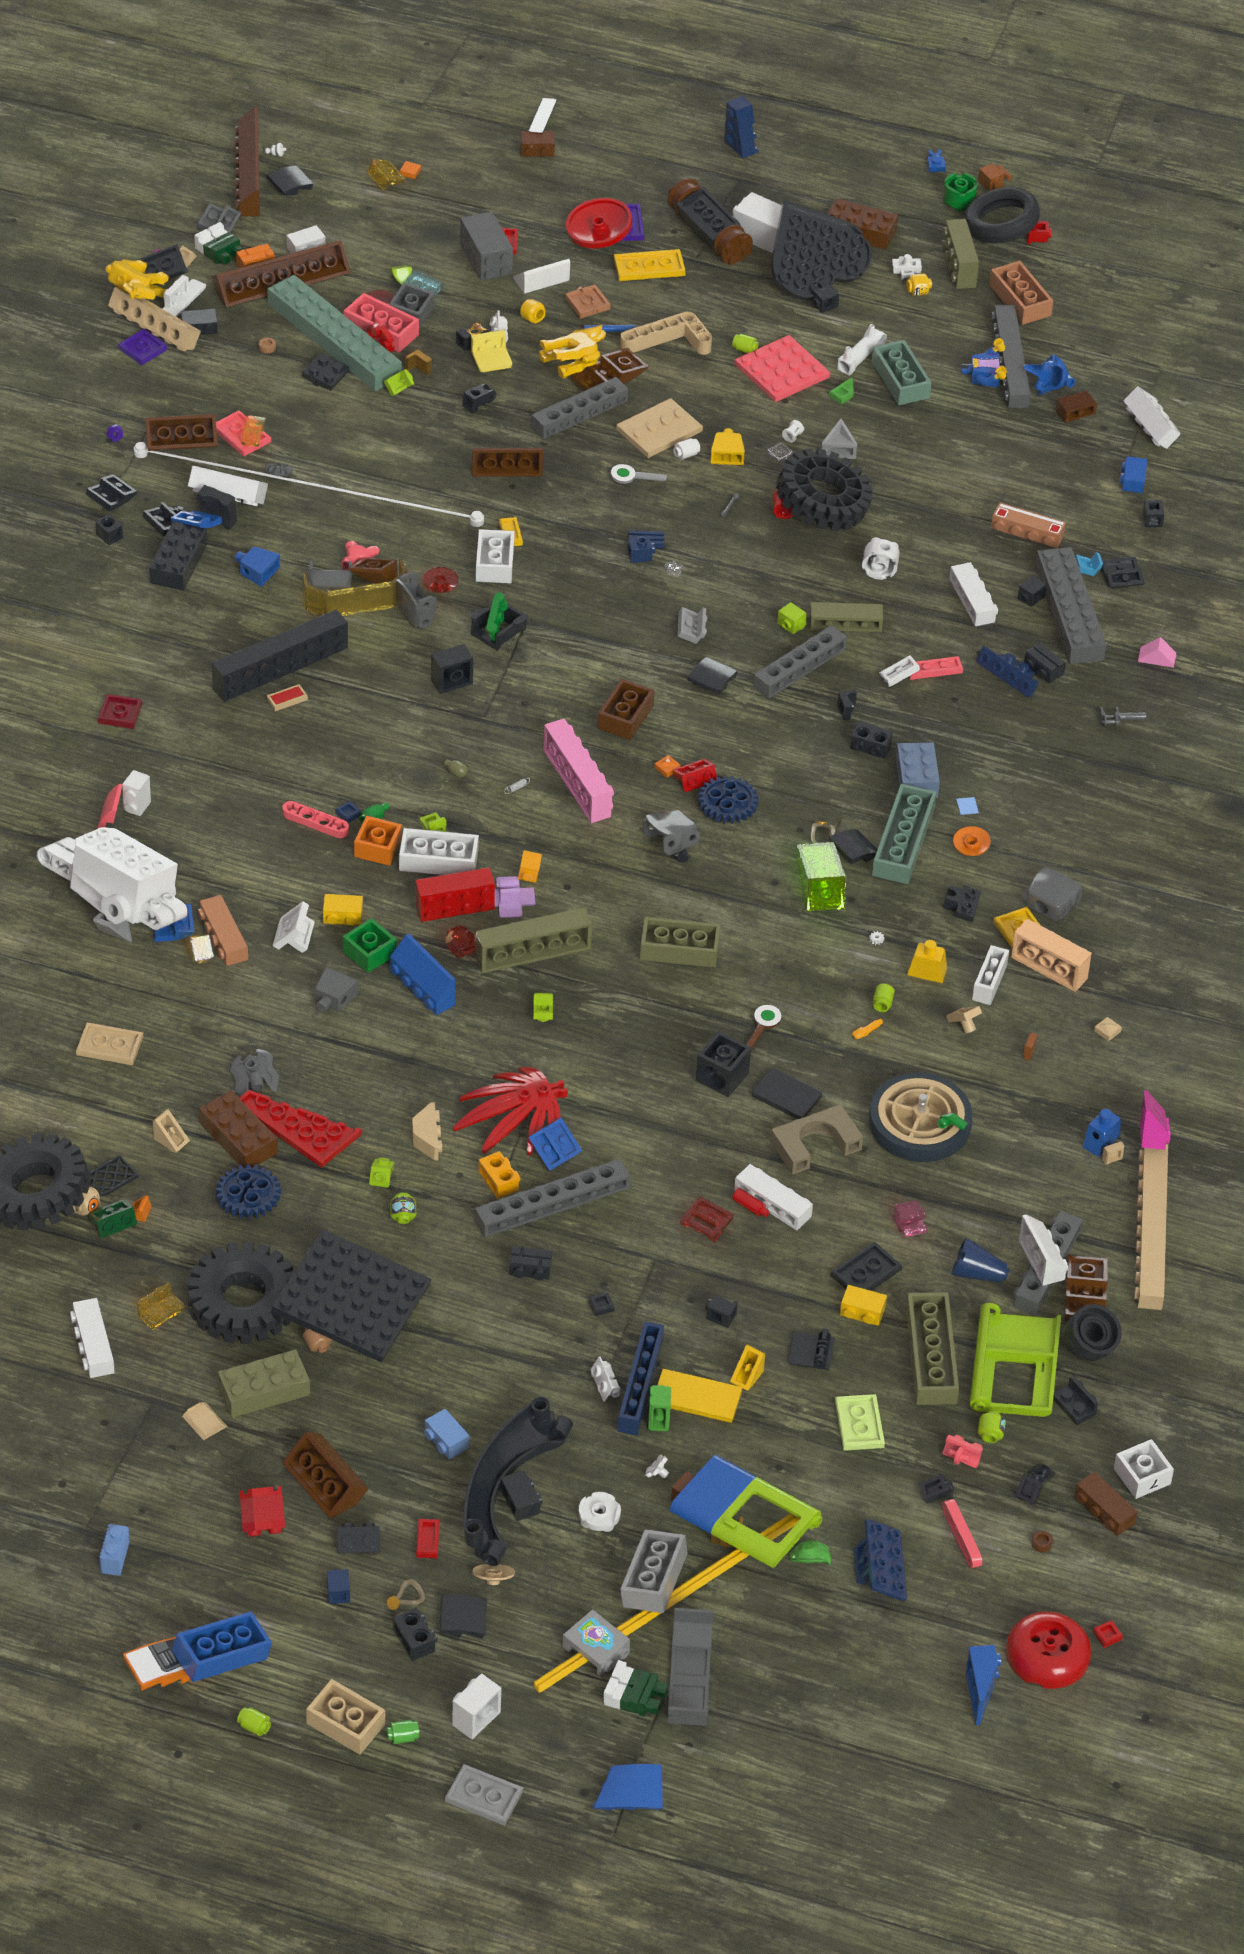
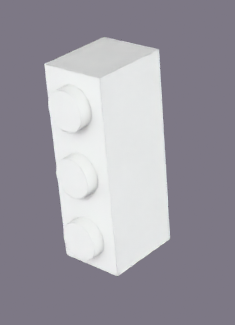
[972,945,1009,1005]

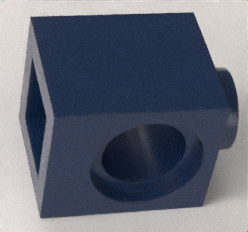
[327,1569,350,1604]

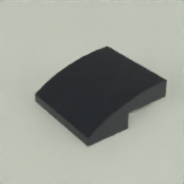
[266,166,314,195]
[86,474,137,511]
[1101,556,1145,589]
[687,657,738,694]
[829,830,878,864]
[439,1594,487,1638]

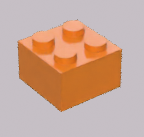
[354,816,402,866]

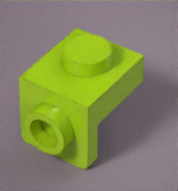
[383,369,414,396]
[419,812,446,832]
[533,993,553,1022]
[369,1158,395,1188]

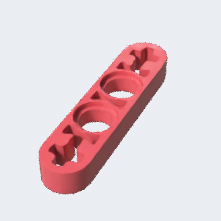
[282,801,349,838]
[942,1499,982,1569]

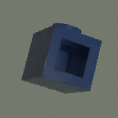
[628,536,655,563]

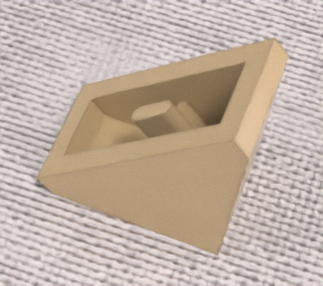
[153,1109,190,1153]

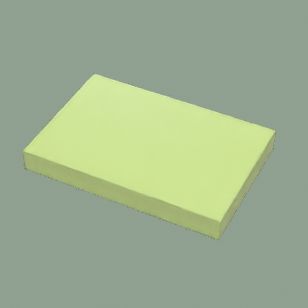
[835,1394,885,1451]

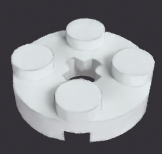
[579,1492,621,1532]

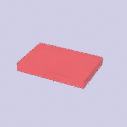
[216,411,271,456]

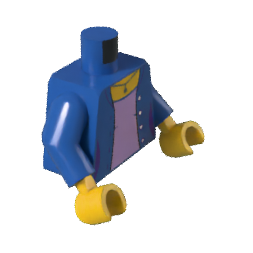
[961,338,1007,387]

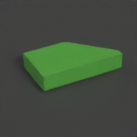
[829,378,854,404]

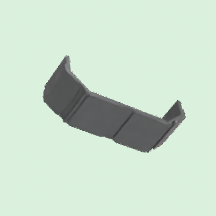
[667,1608,714,1726]

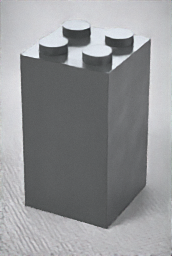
[460,211,513,281]

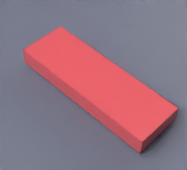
[909,656,963,680]

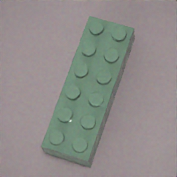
[872,784,937,884]

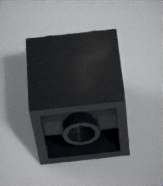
[696,1031,751,1097]

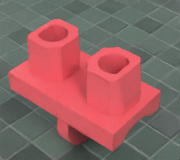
[942,1435,983,1468]

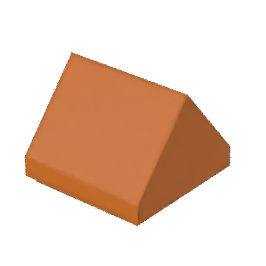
[132,1195,152,1222]

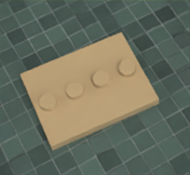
[616,398,703,458]

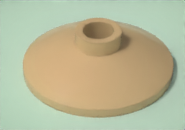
[472,1564,515,1585]

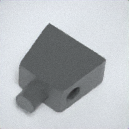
[315,967,358,1012]

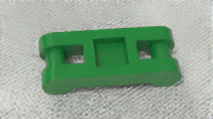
[486,592,508,642]

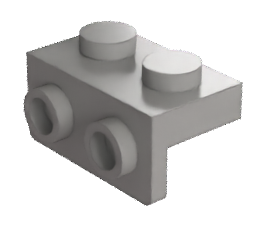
[678,607,707,644]

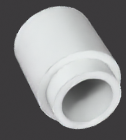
[673,438,700,460]

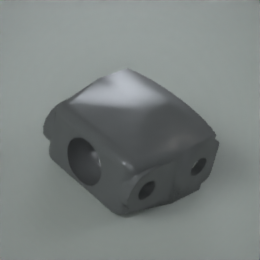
[309,560,352,601]
[396,572,437,628]
[643,810,700,855]
[1023,867,1083,921]

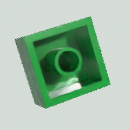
[343,918,397,973]

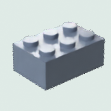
[896,743,940,798]

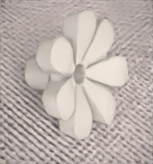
[645,1454,669,1478]

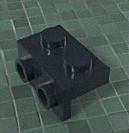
[337,1523,380,1554]

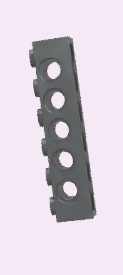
[531,377,628,439]
[753,625,847,699]
[1013,1211,1083,1316]

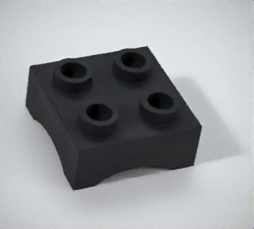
[197,485,237,530]

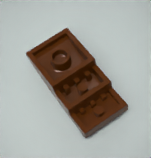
[571,348,648,391]
[1064,1255,1108,1321]

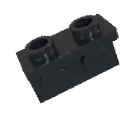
[1053,1376,1098,1425]

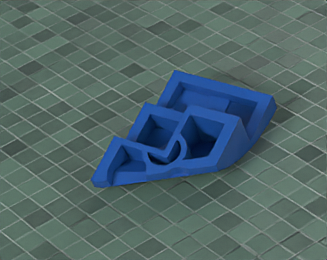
[593,1764,663,1810]

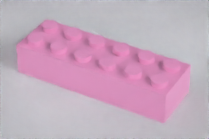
[543,719,614,823]

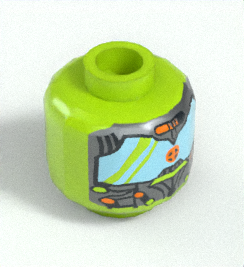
[390,1193,416,1224]
[978,1411,1006,1443]

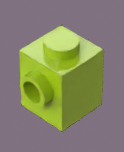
[777,602,806,634]

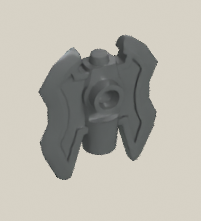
[230,1049,279,1096]

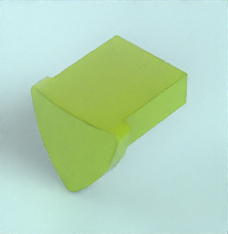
[390,265,412,285]

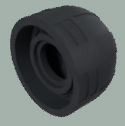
[1064,1304,1122,1361]

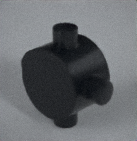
[674,849,691,863]

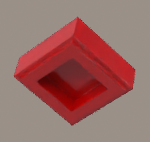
[1093,1620,1123,1648]

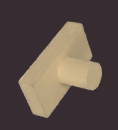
[946,1006,982,1033]

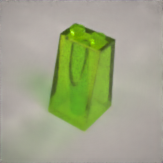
[797,842,846,911]

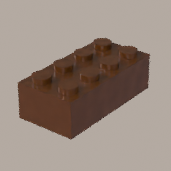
[827,198,898,250]
[199,1090,278,1168]

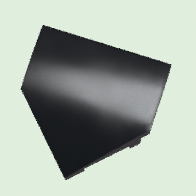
[142,502,183,536]

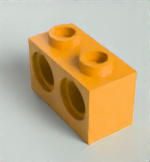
[478,1151,520,1199]

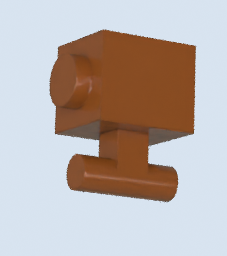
[978,163,1013,192]

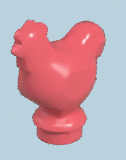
[341,541,380,570]

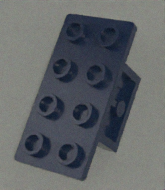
[853,1519,907,1602]

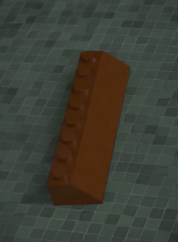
[235,107,260,216]
[212,240,351,307]

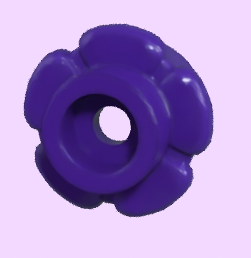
[106,425,123,442]

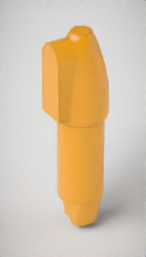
[852,1019,883,1039]

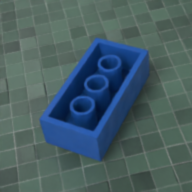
[172,1611,272,1682]

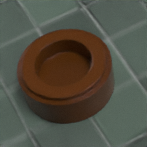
[1031,1531,1053,1552]

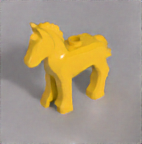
[105,259,168,300]
[539,325,606,379]

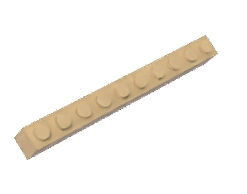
[1134,1144,1168,1310]

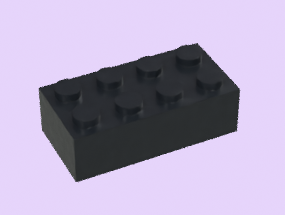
[149,521,207,591]

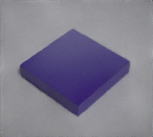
[118,329,167,365]

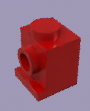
[1027,221,1052,244]

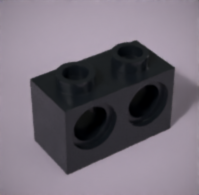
[850,721,893,759]
[393,1608,437,1661]

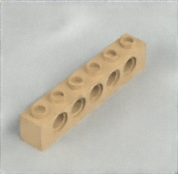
[108,287,201,351]

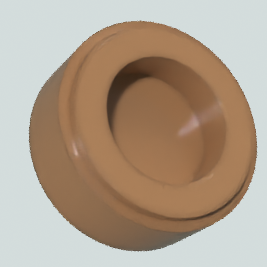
[259,338,276,353]

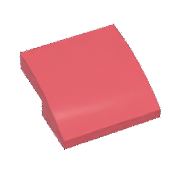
[97,784,122,829]

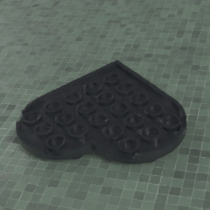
[771,200,872,300]

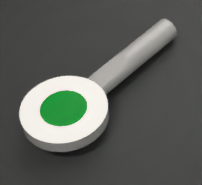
[611,464,667,484]

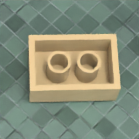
[306,1679,385,1755]

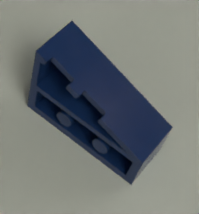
[724,96,759,158]

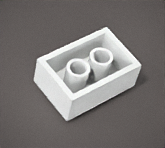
[476,529,515,583]

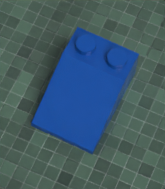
[965,1645,1001,1725]

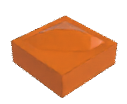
[654,755,681,778]

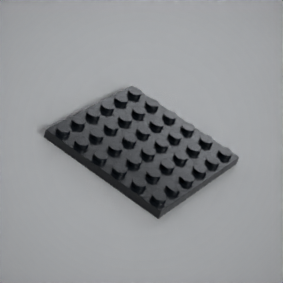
[271,1229,432,1363]

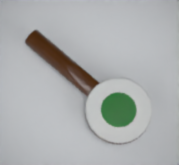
[746,1005,781,1050]

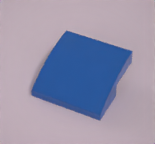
[171,510,222,528]
[153,904,194,942]
[528,1118,582,1171]

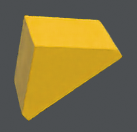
[730,1345,765,1391]

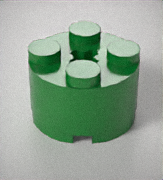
[943,173,977,211]

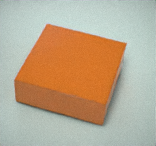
[400,161,421,179]

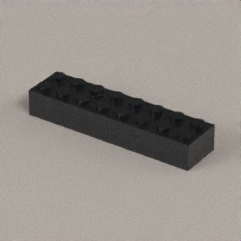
[212,609,348,702]

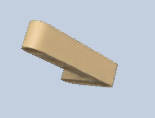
[620,312,712,355]

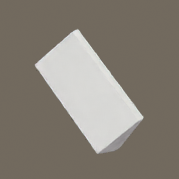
[513,259,570,294]

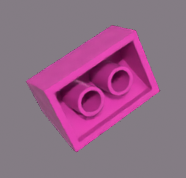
[1140,1090,1171,1150]

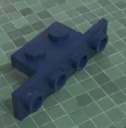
[976,646,1039,697]

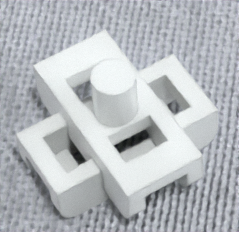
[892,254,922,280]

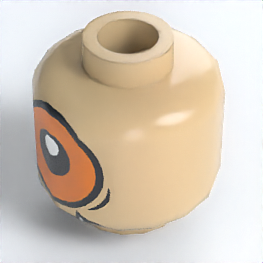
[73,1187,100,1216]

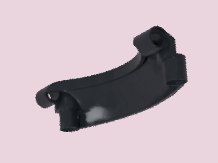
[463,1397,574,1566]

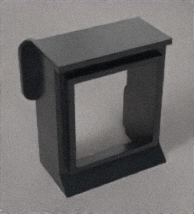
[470,603,529,651]

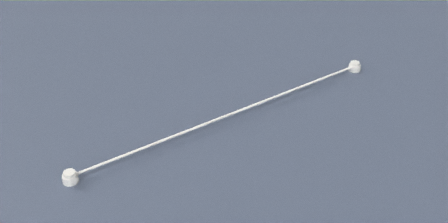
[134,442,484,527]

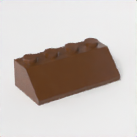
[145,414,218,451]
[472,448,543,477]
[282,1431,369,1518]

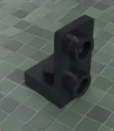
[1015,1464,1055,1505]

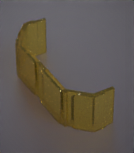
[303,558,407,616]

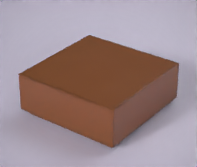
[1023,1033,1038,1061]

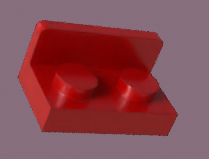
[672,759,717,792]

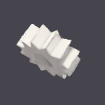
[869,931,884,945]

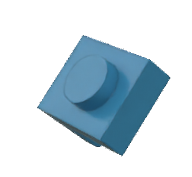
[1075,552,1103,576]

